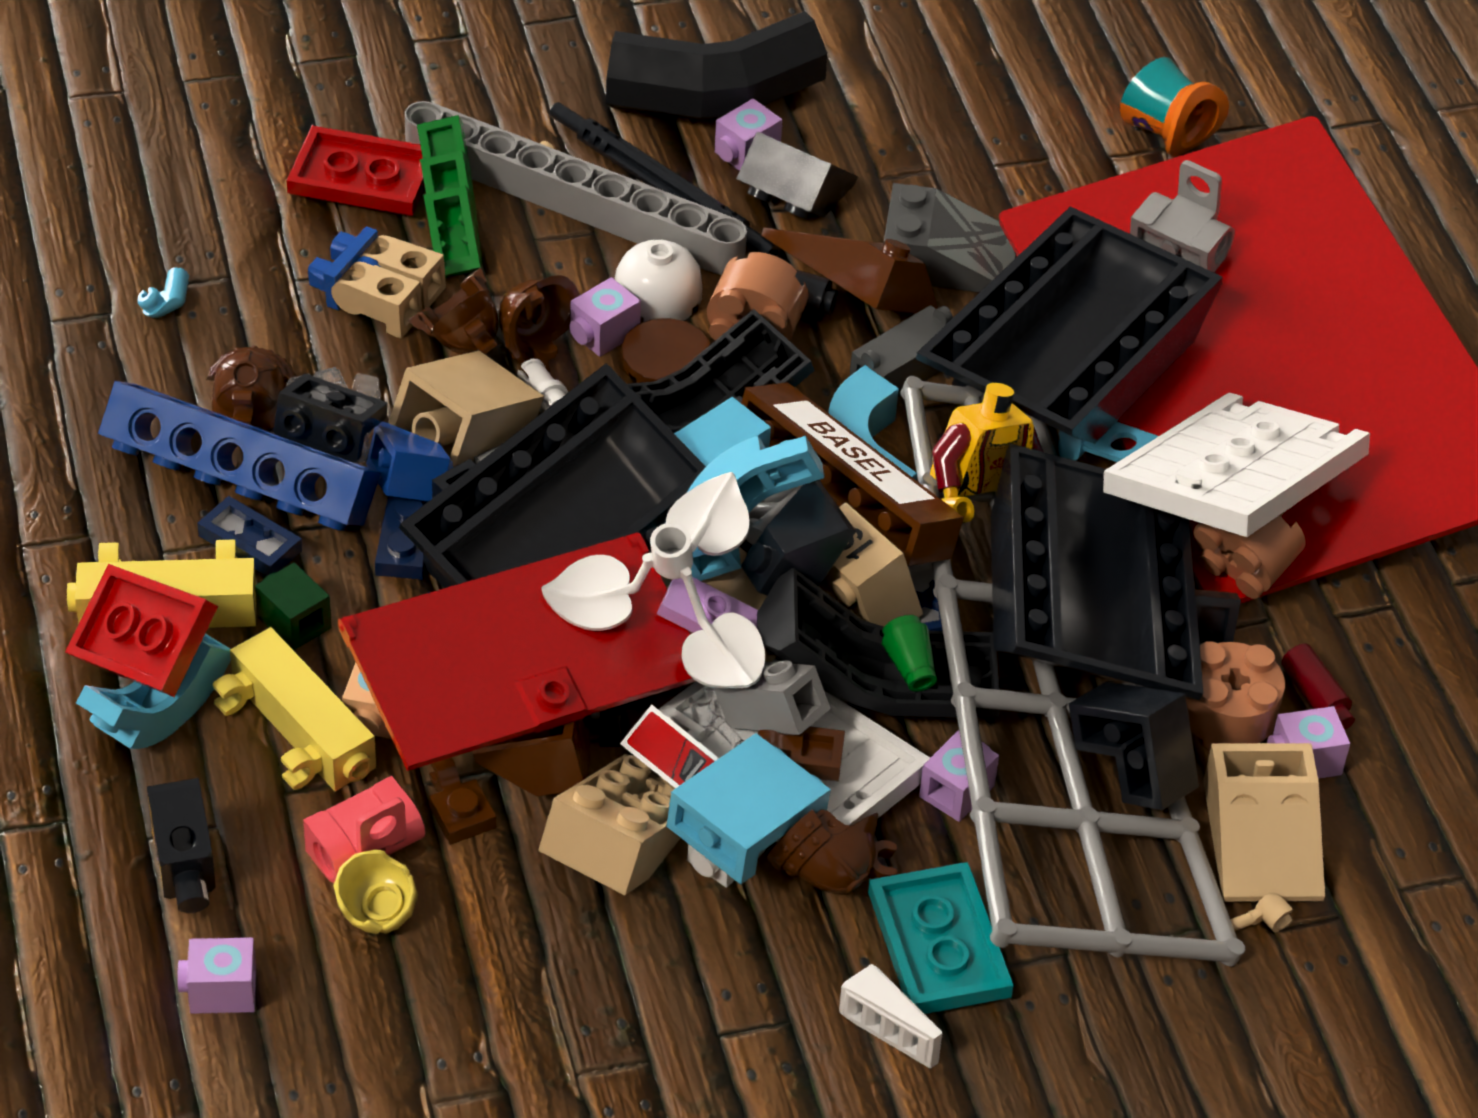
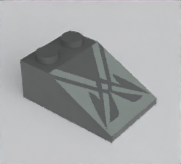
[883,183,1016,293]

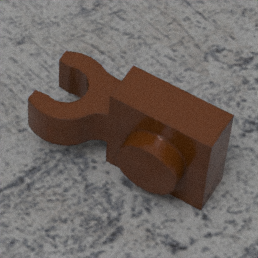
[758,726,845,782]
[429,757,497,845]

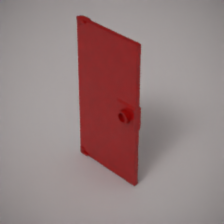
[338,532,696,771]

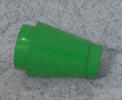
[882,615,937,692]

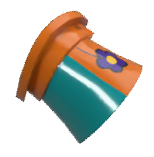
[1120,57,1229,157]

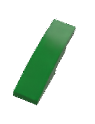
[417,115,482,278]

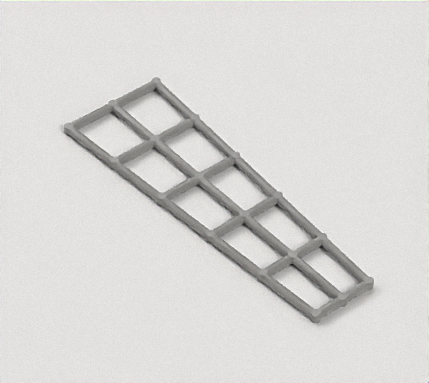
[900,376,1245,967]

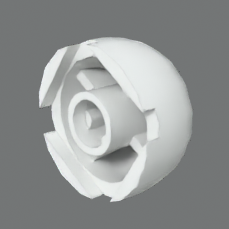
[615,240,702,322]

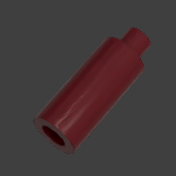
[1281,643,1355,730]

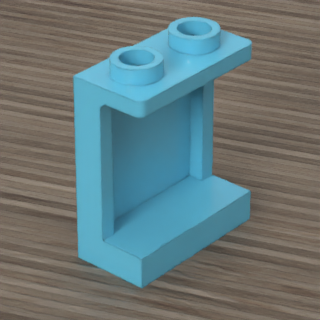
[666,733,831,885]

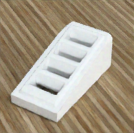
[839,964,942,1069]

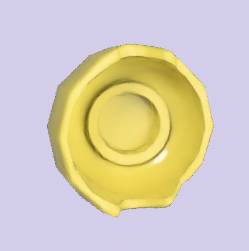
[334,849,418,934]

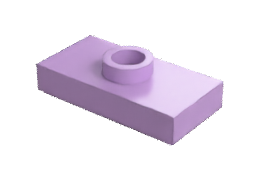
[657,577,758,632]

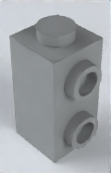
[713,660,831,735]

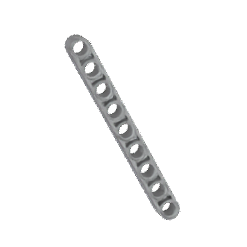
[404,101,747,275]

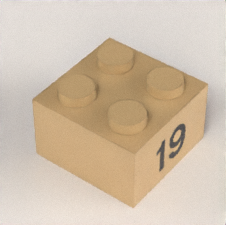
[819,503,923,627]

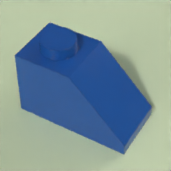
[366,422,453,501]

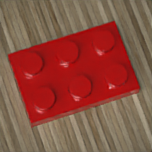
[286,125,425,216]
[65,564,218,697]

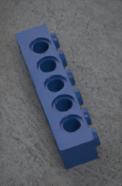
[98,381,381,531]

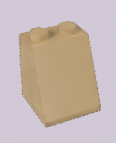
[388,351,544,468]

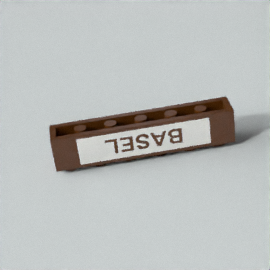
[741,382,964,566]

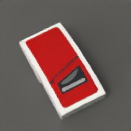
[620,704,719,788]

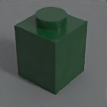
[255,562,332,651]

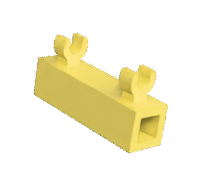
[67,539,256,628]
[212,627,376,792]

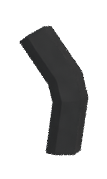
[606,11,828,120]
[627,309,815,433]
[757,568,1000,719]

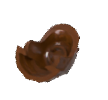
[407,268,499,355]
[498,275,579,372]
[207,345,297,432]
[766,809,897,894]

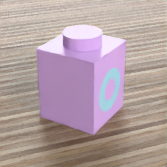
[715,99,783,171]
[570,277,641,357]
[1267,706,1350,779]
[919,730,999,822]
[178,938,257,1014]

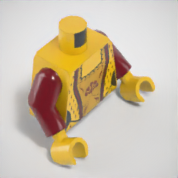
[930,383,1044,522]

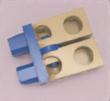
[308,226,446,339]

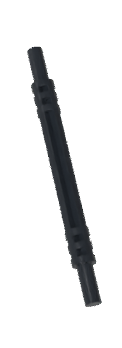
[549,102,779,256]

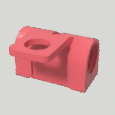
[303,775,425,883]

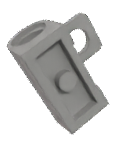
[1130,160,1235,272]

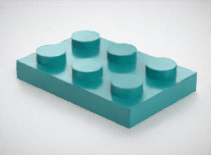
[868,862,1014,1014]

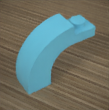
[828,365,917,480]
[688,435,824,581]
[76,633,231,749]

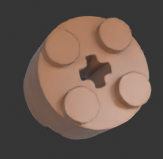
[707,252,809,341]
[1194,511,1306,599]
[1186,641,1285,750]

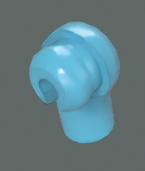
[137,268,189,319]

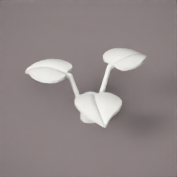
[542,472,765,688]

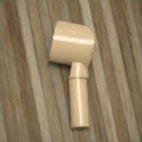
[1230,893,1293,933]

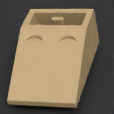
[1203,743,1325,902]
[538,754,681,895]

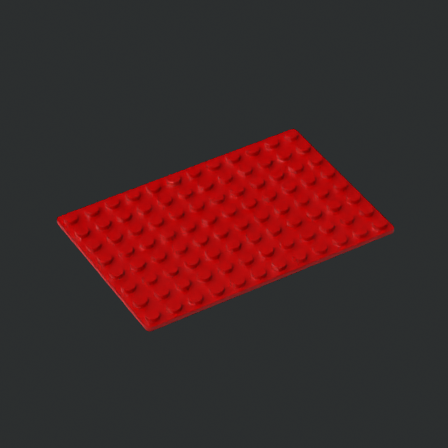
[999,116,1478,604]

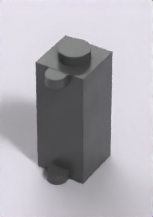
[850,305,953,398]

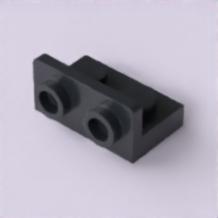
[274,373,388,463]

